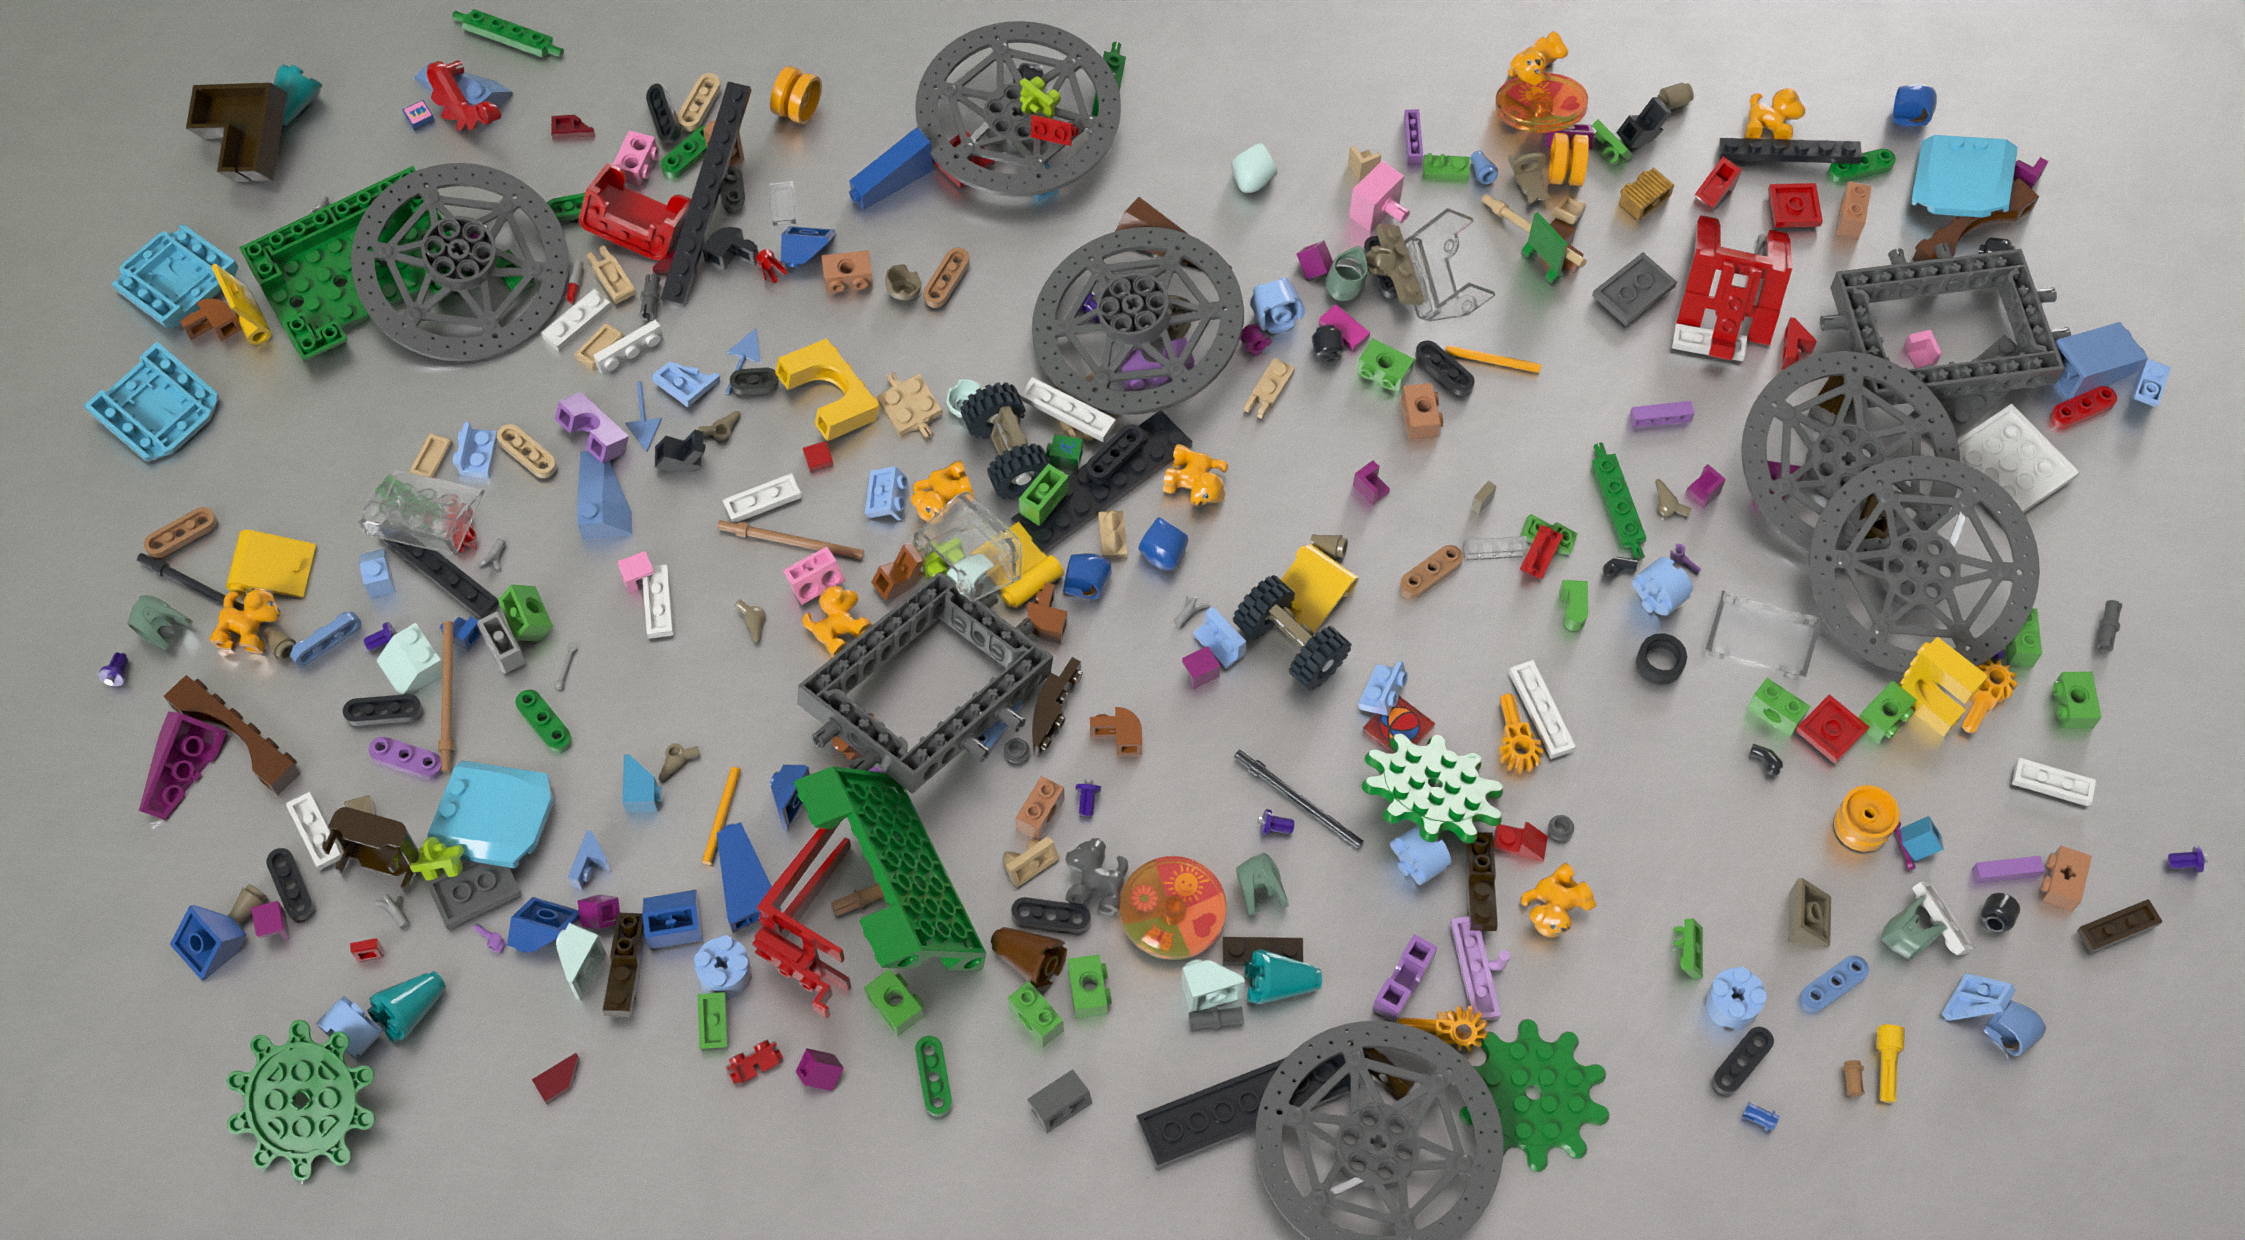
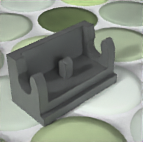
[1027,1069,1092,1133]

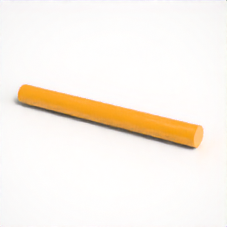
[1446,345,1541,373]
[702,767,741,865]

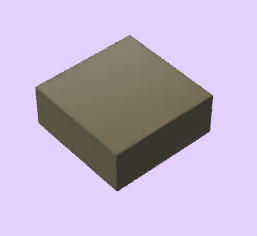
[1471,481,1496,514]

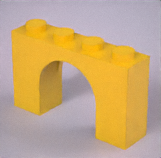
[775,338,880,441]
[1898,636,1988,737]

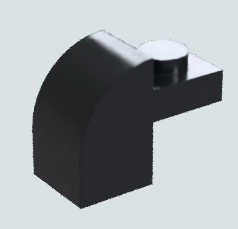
[1616,97,1672,148]
[702,227,759,270]
[655,429,706,472]

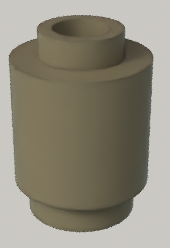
[1658,82,1694,110]

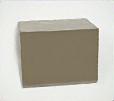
[1788,878,1831,947]

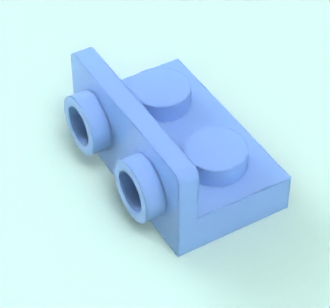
[453,422,498,478]
[865,466,909,520]
[1194,607,1246,668]
[1358,661,1408,716]

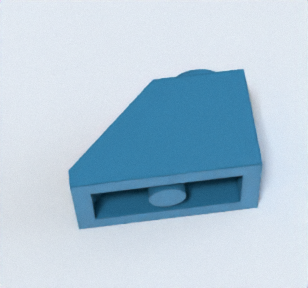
[622,754,663,813]

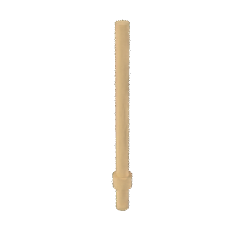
[1482,194,1587,268]

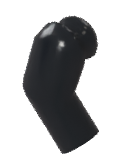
[1603,556,1638,578]
[1749,744,1783,776]

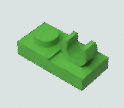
[1591,119,1634,166]
[1422,153,1470,181]
[1673,918,1703,979]
[698,992,728,1049]

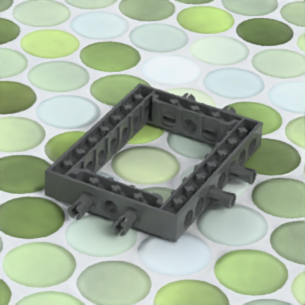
[1820,243,2071,408]
[797,572,1053,794]

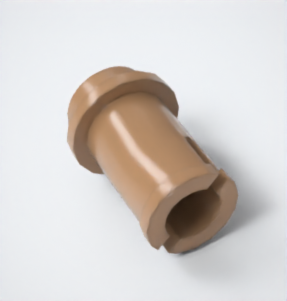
[1842,1060,1865,1097]

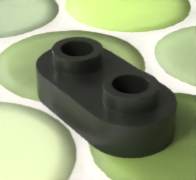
[720,166,745,212]
[730,367,779,395]

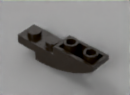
[1032,657,1083,757]
[1466,832,1498,931]
[602,912,644,1017]

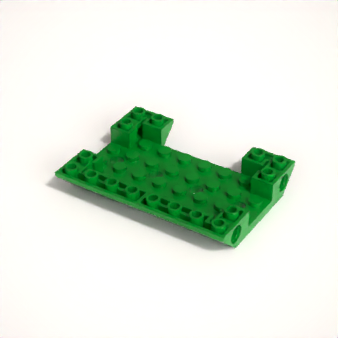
[239,166,475,362]
[793,766,987,971]

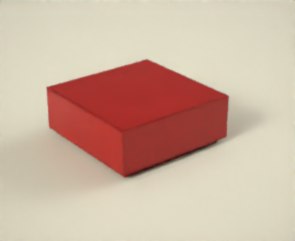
[802,441,834,472]
[350,938,384,962]

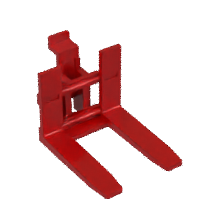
[1676,215,1793,360]
[752,822,851,1018]

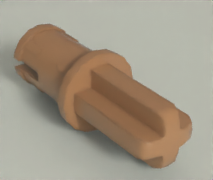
[831,883,884,916]

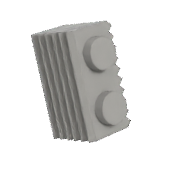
[477,611,526,673]

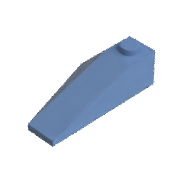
[414,62,513,124]
[577,451,632,539]

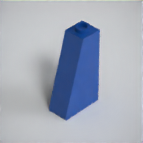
[849,127,933,210]
[717,822,782,933]

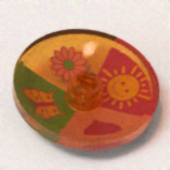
[1495,73,1588,133]
[1120,856,1227,960]

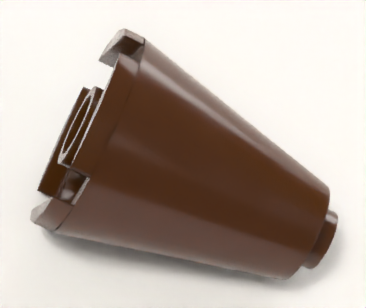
[991,927,1067,990]

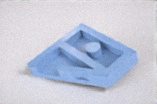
[652,362,720,407]
[1942,973,2016,1021]

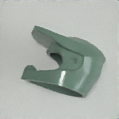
[1326,246,1368,301]
[127,595,193,651]
[1236,852,1289,916]
[1881,896,1947,960]

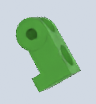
[1559,580,1588,631]

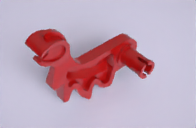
[427,60,501,131]

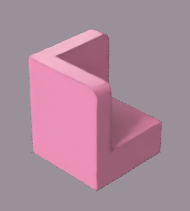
[1904,329,1942,368]
[617,551,654,593]

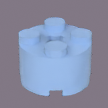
[1250,277,1305,334]
[1631,557,1693,615]
[1390,825,1451,885]
[694,935,751,999]
[1706,967,1767,1030]
[316,996,383,1060]

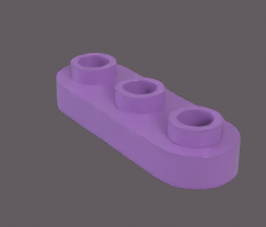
[368,737,442,780]

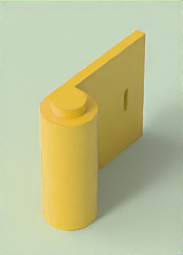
[211,264,271,345]
[971,522,1065,608]
[226,530,316,599]
[1281,544,1359,635]

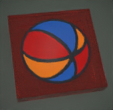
[1362,696,1435,754]

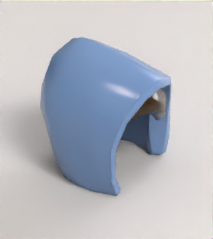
[1983,1000,2046,1056]

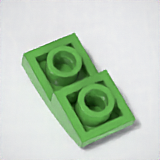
[1519,514,1578,555]

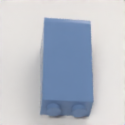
[2055,322,2148,400]

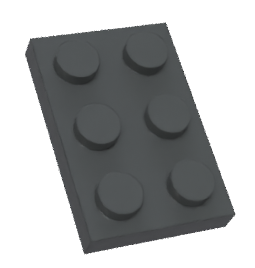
[1592,252,1677,326]
[426,861,522,929]

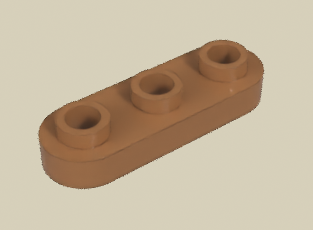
[923,247,970,308]
[143,507,217,559]
[1400,545,1463,599]

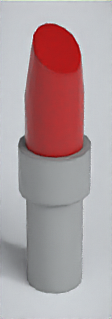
[567,260,584,304]

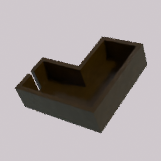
[186,82,287,182]

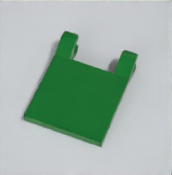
[1522,212,1568,284]

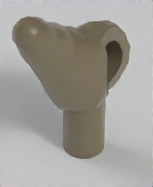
[698,411,741,441]
[1655,479,1692,517]
[734,598,766,643]
[659,743,700,781]

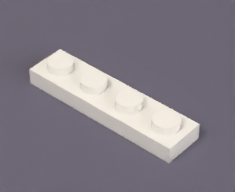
[1020,377,1116,442]
[1509,660,1576,759]

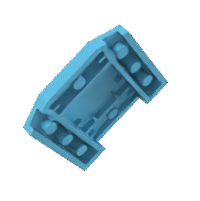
[1912,135,2018,218]
[111,224,238,328]
[83,342,220,462]
[427,760,553,868]

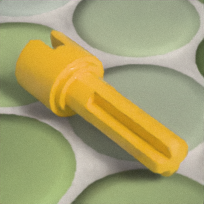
[1876,1024,1905,1103]

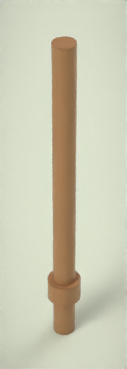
[717,520,864,560]
[438,621,454,772]

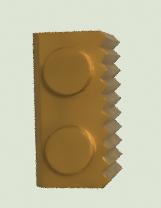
[1619,167,1674,220]

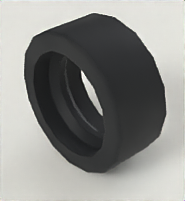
[1636,633,1688,684]

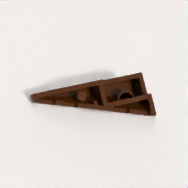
[1115,197,1232,269]

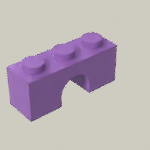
[1117,337,1195,391]
[555,392,629,464]
[1372,934,1438,1023]

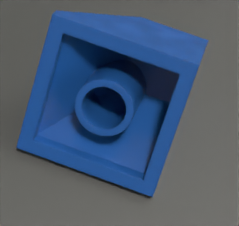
[781,226,836,267]
[770,765,810,831]
[507,897,579,953]
[170,905,247,980]

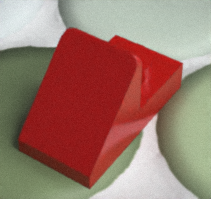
[1694,156,1742,209]
[1781,317,1817,370]
[1493,822,1548,862]

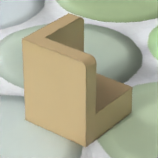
[1348,146,1382,180]

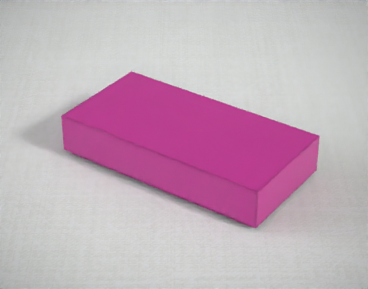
[1319,304,1370,351]

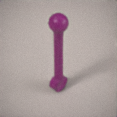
[1895,821,1916,870]

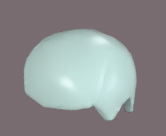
[946,379,982,418]

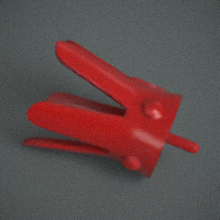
[756,249,787,283]

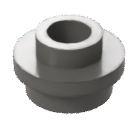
[1004,738,1030,763]
[1548,815,1574,841]

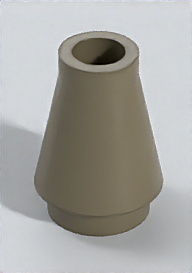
[1310,534,1348,559]
[262,626,296,661]
[228,884,267,924]

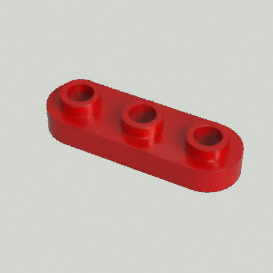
[2050,386,2117,429]

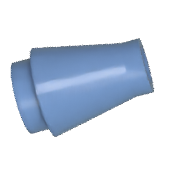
[1470,151,1498,184]

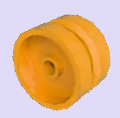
[770,66,822,125]
[1548,133,1589,187]
[1833,785,1900,852]

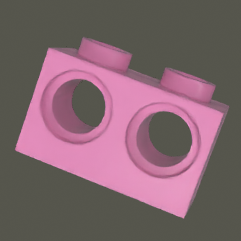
[612,130,659,187]
[783,547,845,605]

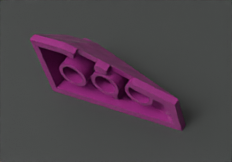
[139,712,227,820]

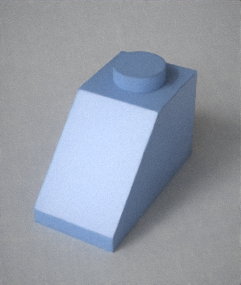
[359,548,396,599]

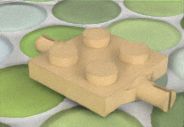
[877,372,943,440]

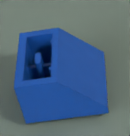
[642,889,703,949]

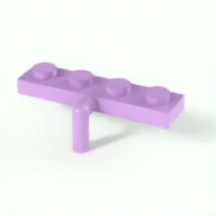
[1450,916,1510,1021]

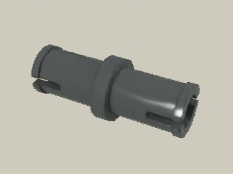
[639,273,661,321]
[2096,600,2123,652]
[1188,1006,1244,1030]

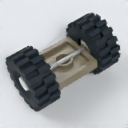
[960,382,1051,500]
[1233,575,1352,691]

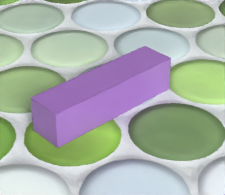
[1404,109,1423,165]
[1630,401,1695,428]
[1972,856,2045,884]

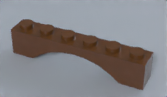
[1912,178,2039,262]
[163,675,300,796]

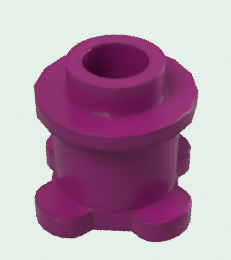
[1240,324,1272,356]

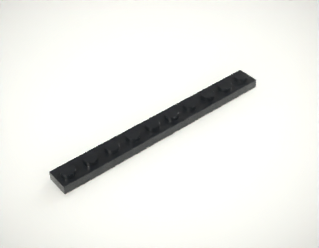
[660,81,752,307]

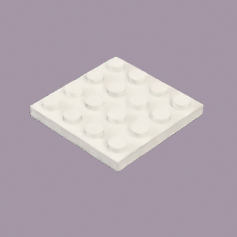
[1940,404,2080,513]

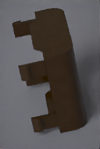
[322,807,419,893]

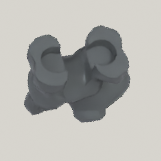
[1065,838,1129,916]

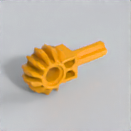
[1962,659,2017,733]
[1499,693,1544,774]
[1397,1005,1487,1052]

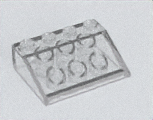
[356,469,485,556]

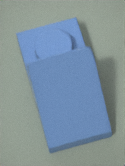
[568,830,611,890]

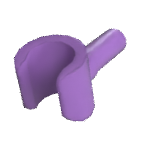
[1670,543,1702,574]
[473,924,505,953]

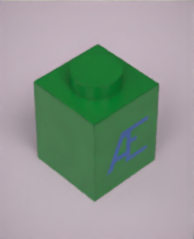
[1046,434,1083,472]

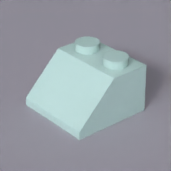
[377,623,442,695]
[556,923,606,1000]
[1181,960,1245,1013]

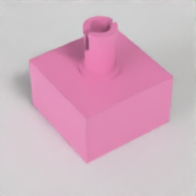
[1349,161,1410,232]

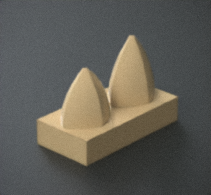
[1098,509,1127,560]
[1003,836,1060,888]

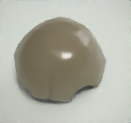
[885,264,922,301]

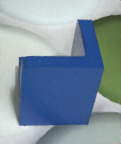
[439,616,482,652]

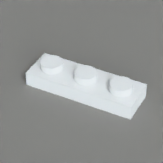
[541,289,612,351]
[593,320,663,374]
[1672,324,1747,361]
[723,473,802,523]
[643,564,674,639]
[2012,758,2096,807]
[286,792,342,871]
[1912,881,1975,955]

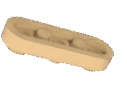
[677,73,721,131]
[497,424,557,478]

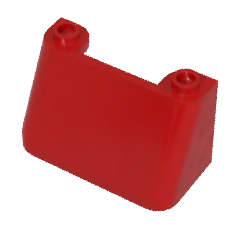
[579,163,691,261]

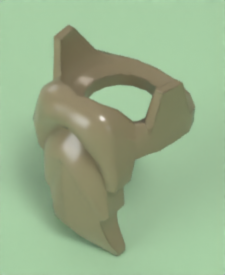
[1508,149,1550,204]

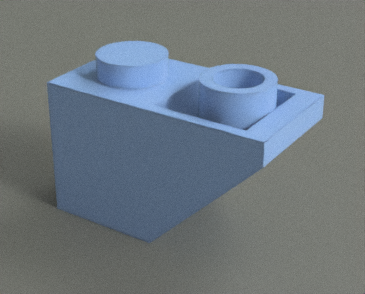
[2132,359,2171,407]

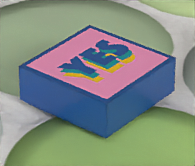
[402,100,435,130]

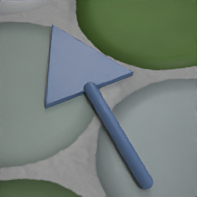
[726,328,761,394]
[625,381,662,452]

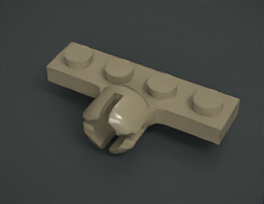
[1365,223,1424,306]

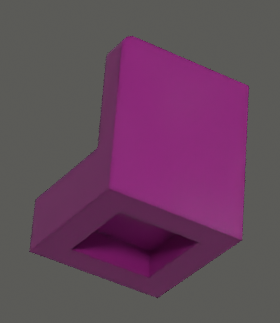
[2013,157,2049,189]
[1296,240,1333,279]
[1353,460,1390,505]
[1685,464,1726,508]
[1182,646,1220,689]
[577,895,620,929]
[251,901,290,940]
[795,1048,844,1091]

